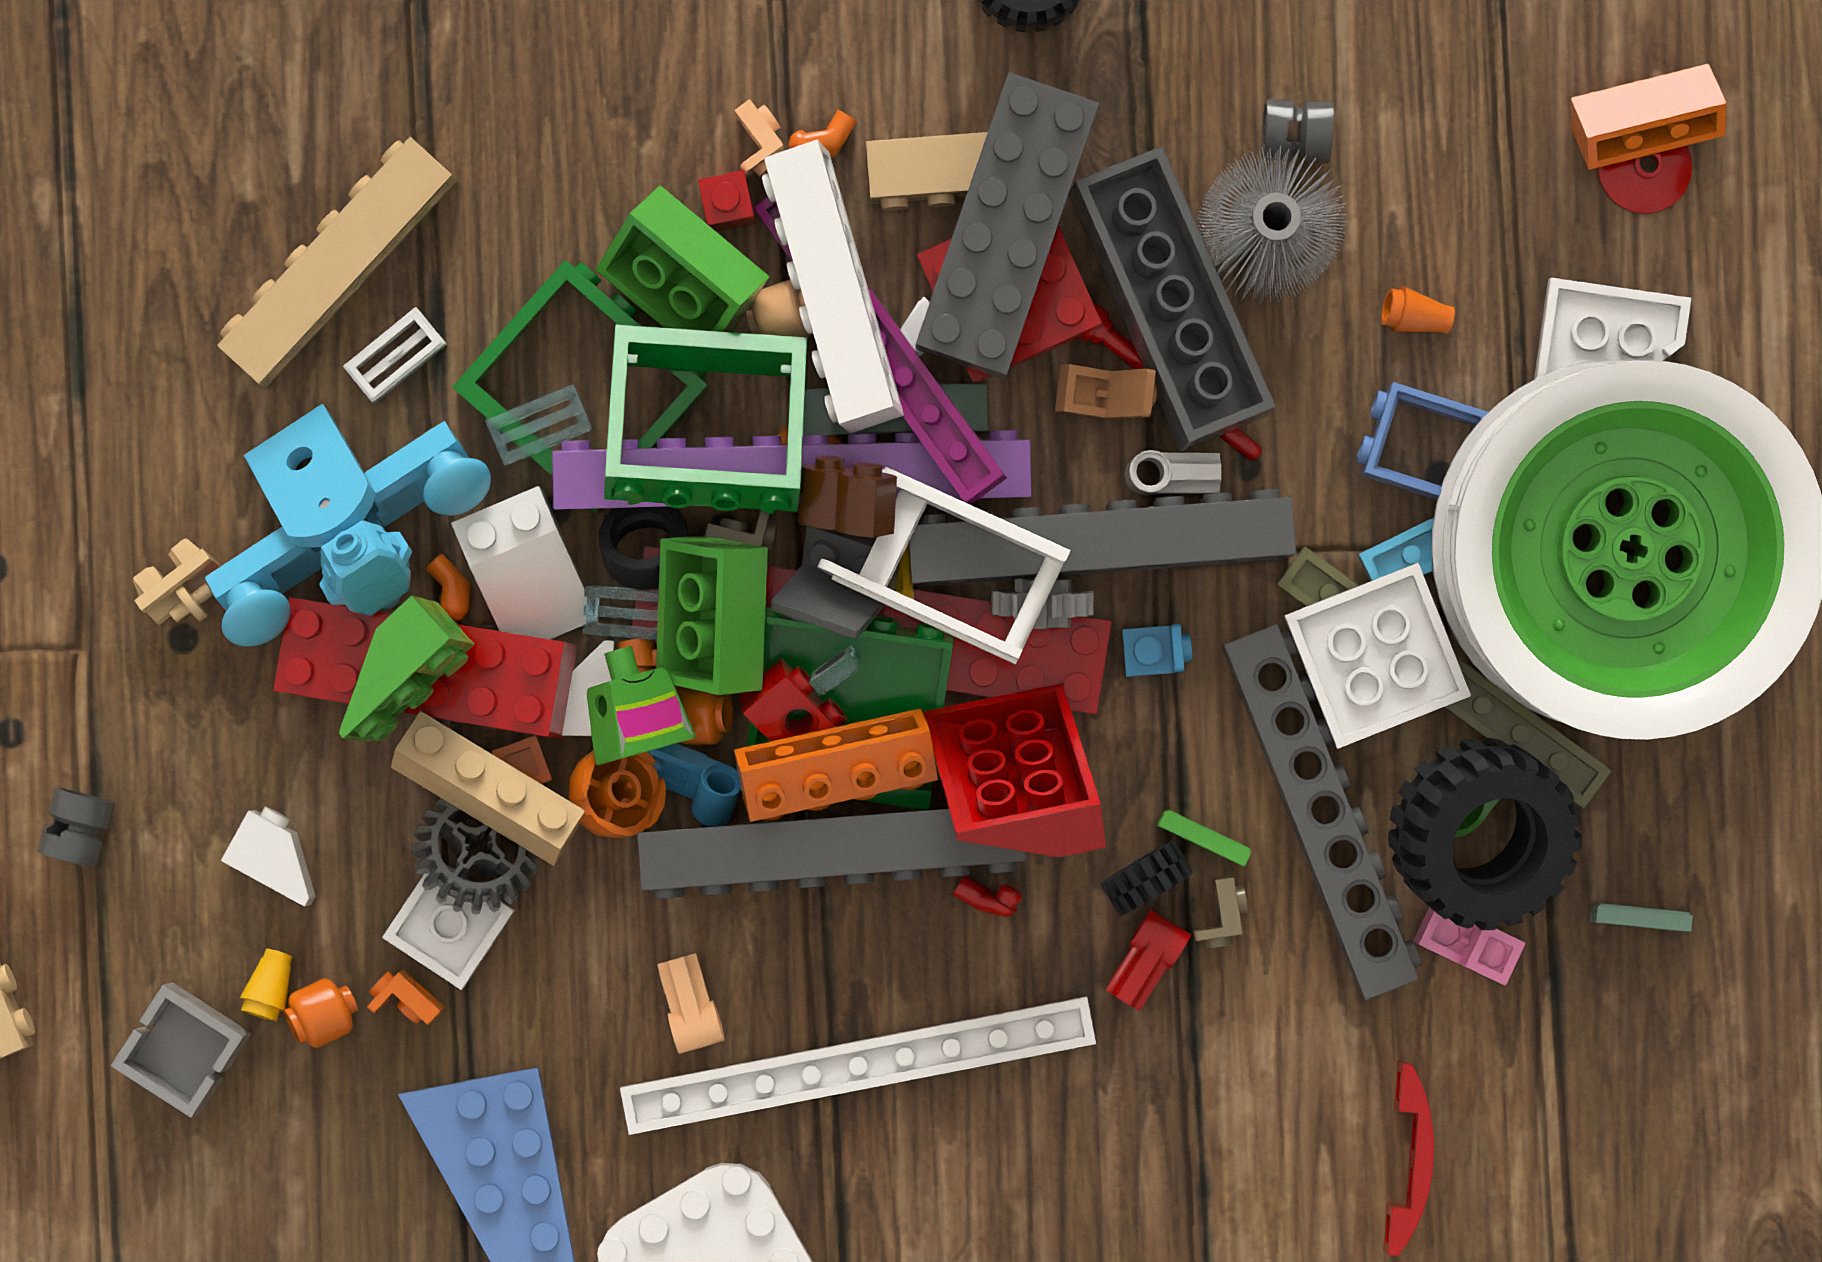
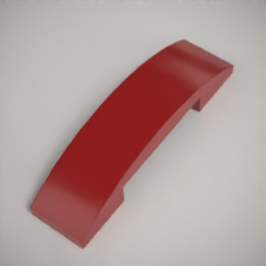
[1383,1061,1434,1256]

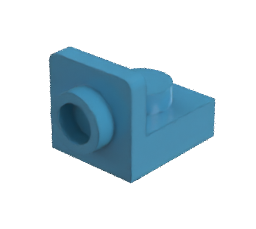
[1121,624,1192,677]

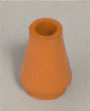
[1381,286,1455,334]

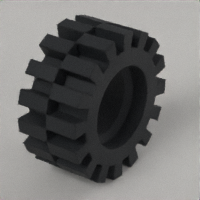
[1100,840,1193,916]

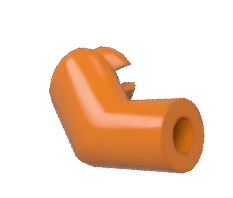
[788,110,857,159]
[426,553,471,624]

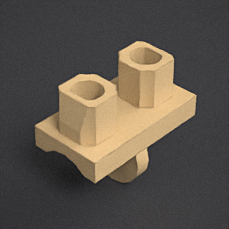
[133,539,221,625]

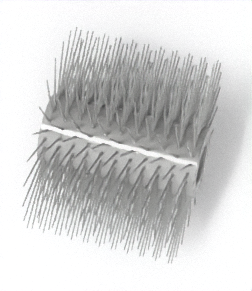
[1196,146,1348,304]

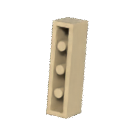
[866,132,988,211]
[391,711,585,866]

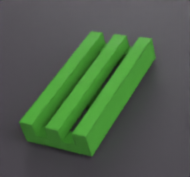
[1156,809,1251,867]

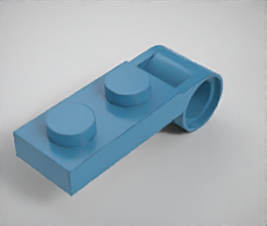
[647,743,741,827]

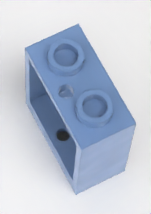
[1356,382,1489,500]

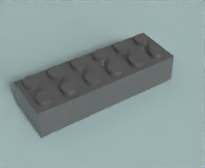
[915,72,1099,380]
[1069,146,1276,452]

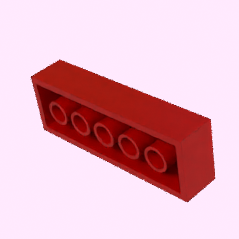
[273,597,578,739]

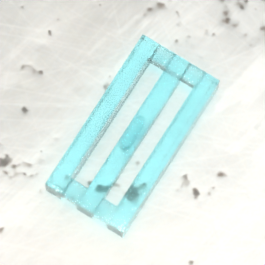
[485,384,592,466]
[583,585,659,640]

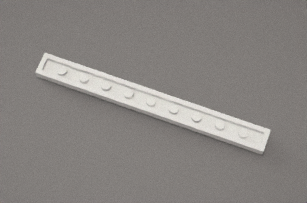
[620,996,1096,1135]

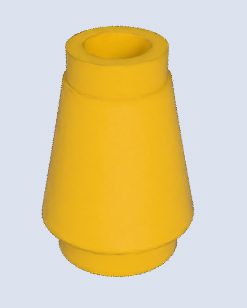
[240,948,293,1022]

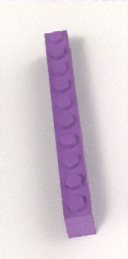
[551,430,1031,509]

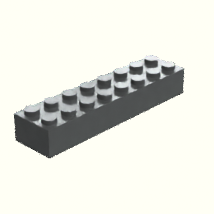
[909,489,1296,588]
[637,809,1027,899]

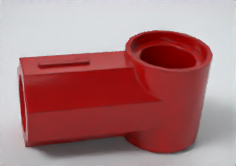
[1105,909,1191,1011]

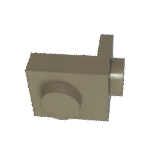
[1191,877,1248,948]

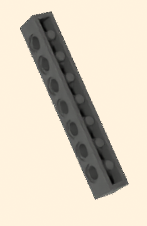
[1221,624,1422,1000]

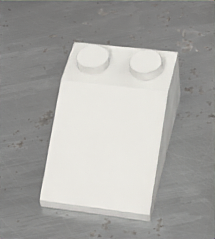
[451,486,598,640]

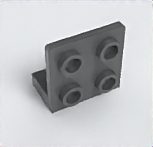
[771,526,900,638]

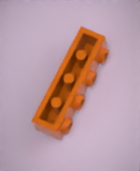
[734,708,938,822]

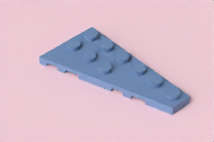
[398,1067,576,1262]

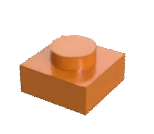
[491,735,553,784]

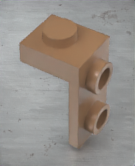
[1055,364,1157,420]

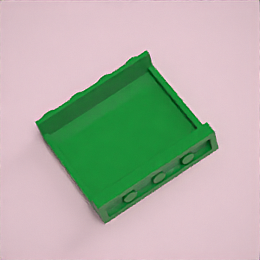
[746,607,954,810]

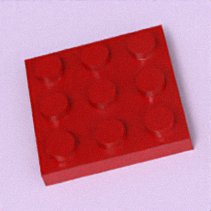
[917,225,1104,384]

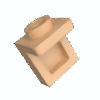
[735,99,785,179]

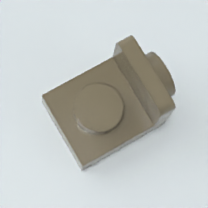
[705,510,778,549]

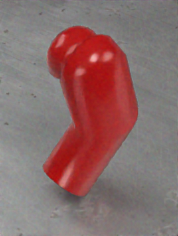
[952,875,1022,918]

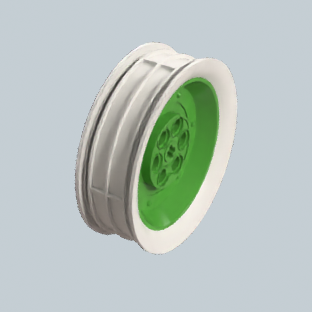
[1431,360,1822,740]

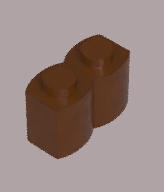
[797,456,897,538]

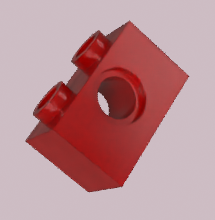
[739,658,848,741]

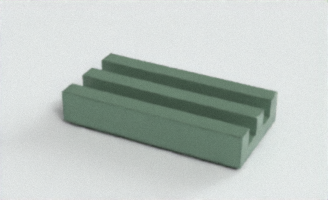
[1589,903,1693,932]

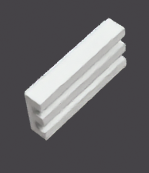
[343,307,447,404]

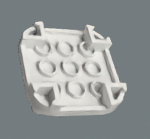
[597,1162,813,1262]

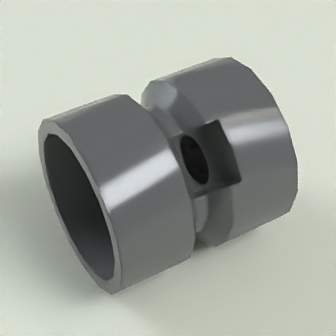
[1261,98,1334,163]
[37,787,116,868]

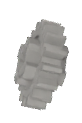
[991,577,1094,629]

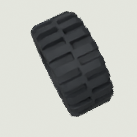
[1388,738,1582,931]

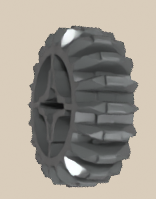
[411,798,539,915]

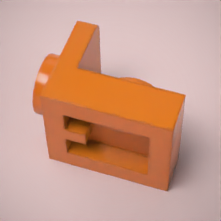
[367,969,446,1025]

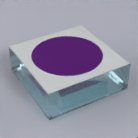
[810,645,861,695]

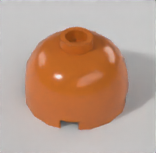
[568,750,666,839]

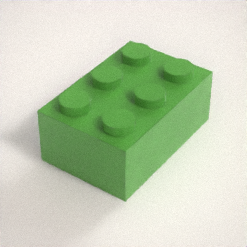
[595,185,770,332]
[656,535,768,695]

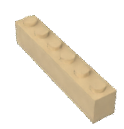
[217,137,457,388]

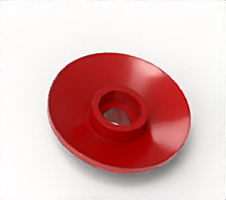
[1597,146,1692,214]

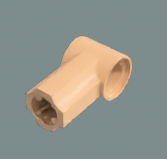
[657,953,725,1054]

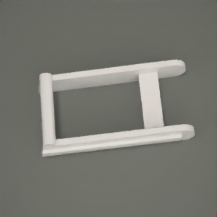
[817,467,1070,664]

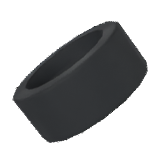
[599,506,689,590]

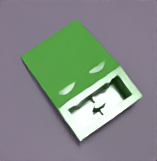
[339,595,475,742]

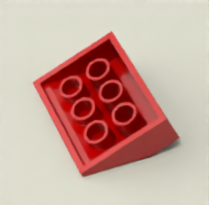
[923,683,1106,857]

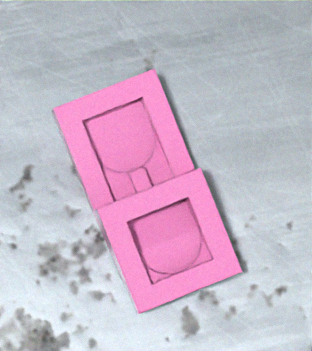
[1413,907,1526,986]

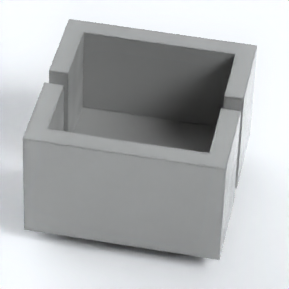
[111,982,252,1118]

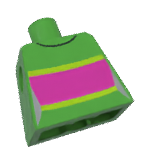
[586,646,696,765]

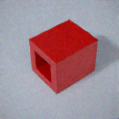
[698,170,756,232]

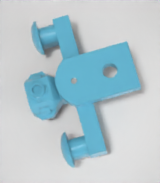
[205,404,491,647]

